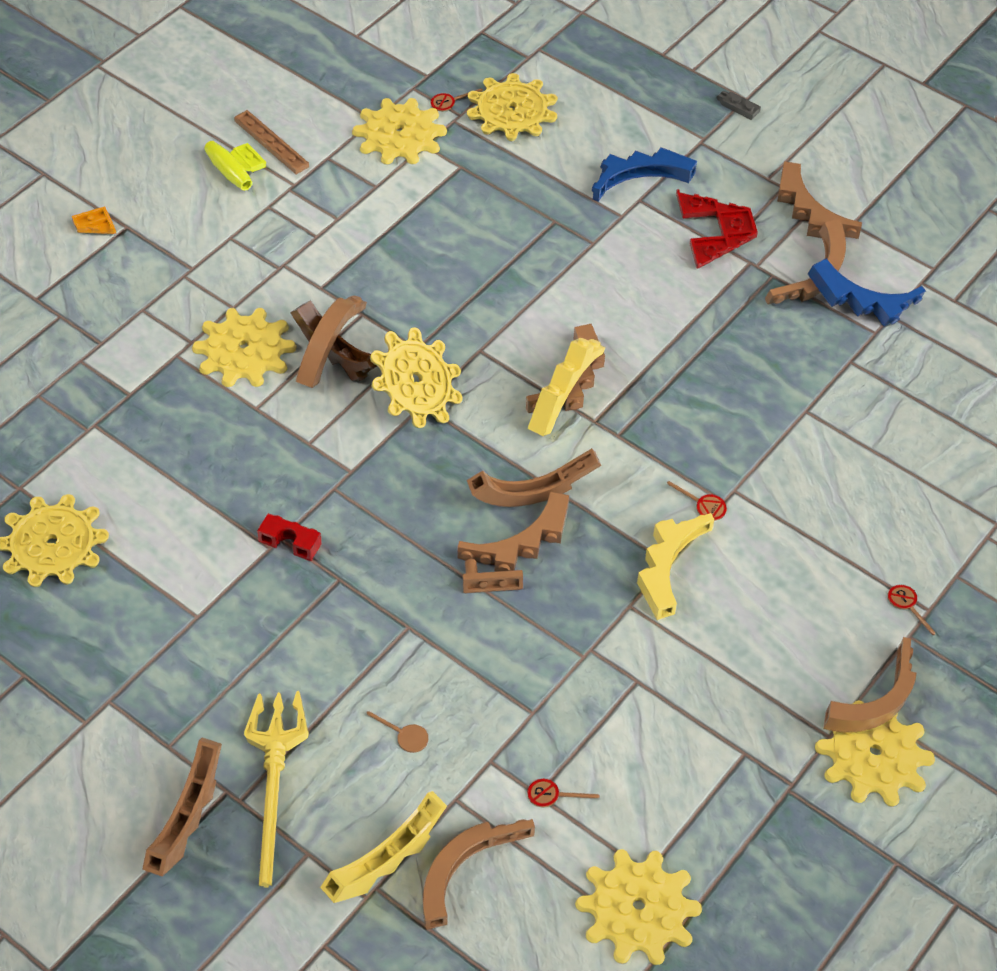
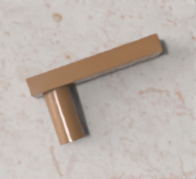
[463,559,523,593]

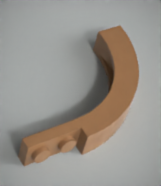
[765,218,846,304]
[296,296,367,388]
[467,448,601,507]
[823,637,917,732]
[423,819,535,930]

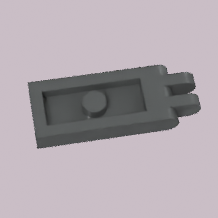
[717,91,761,120]

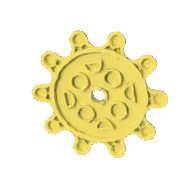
[467,73,558,141]
[352,98,447,164]
[192,308,297,387]
[370,328,462,428]
[0,494,109,587]
[815,700,935,806]
[575,849,702,965]

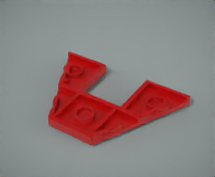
[676,189,758,269]

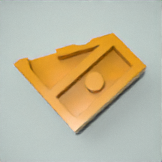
[72,206,116,234]

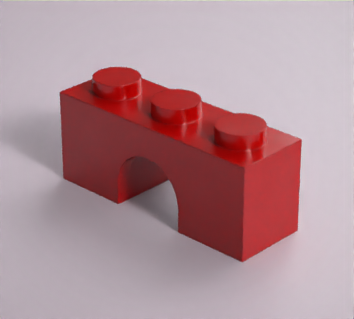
[257,513,322,561]

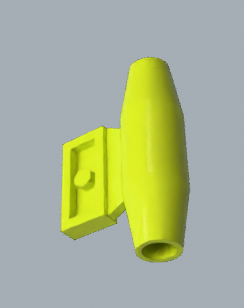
[204,141,266,191]

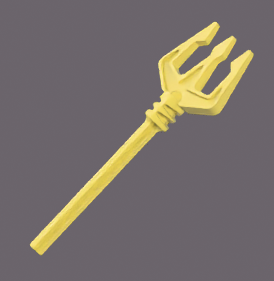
[244,691,309,888]

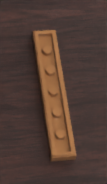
[234,110,309,175]

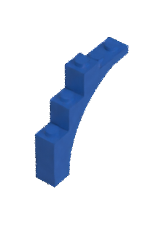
[591,147,697,202]
[808,258,926,326]

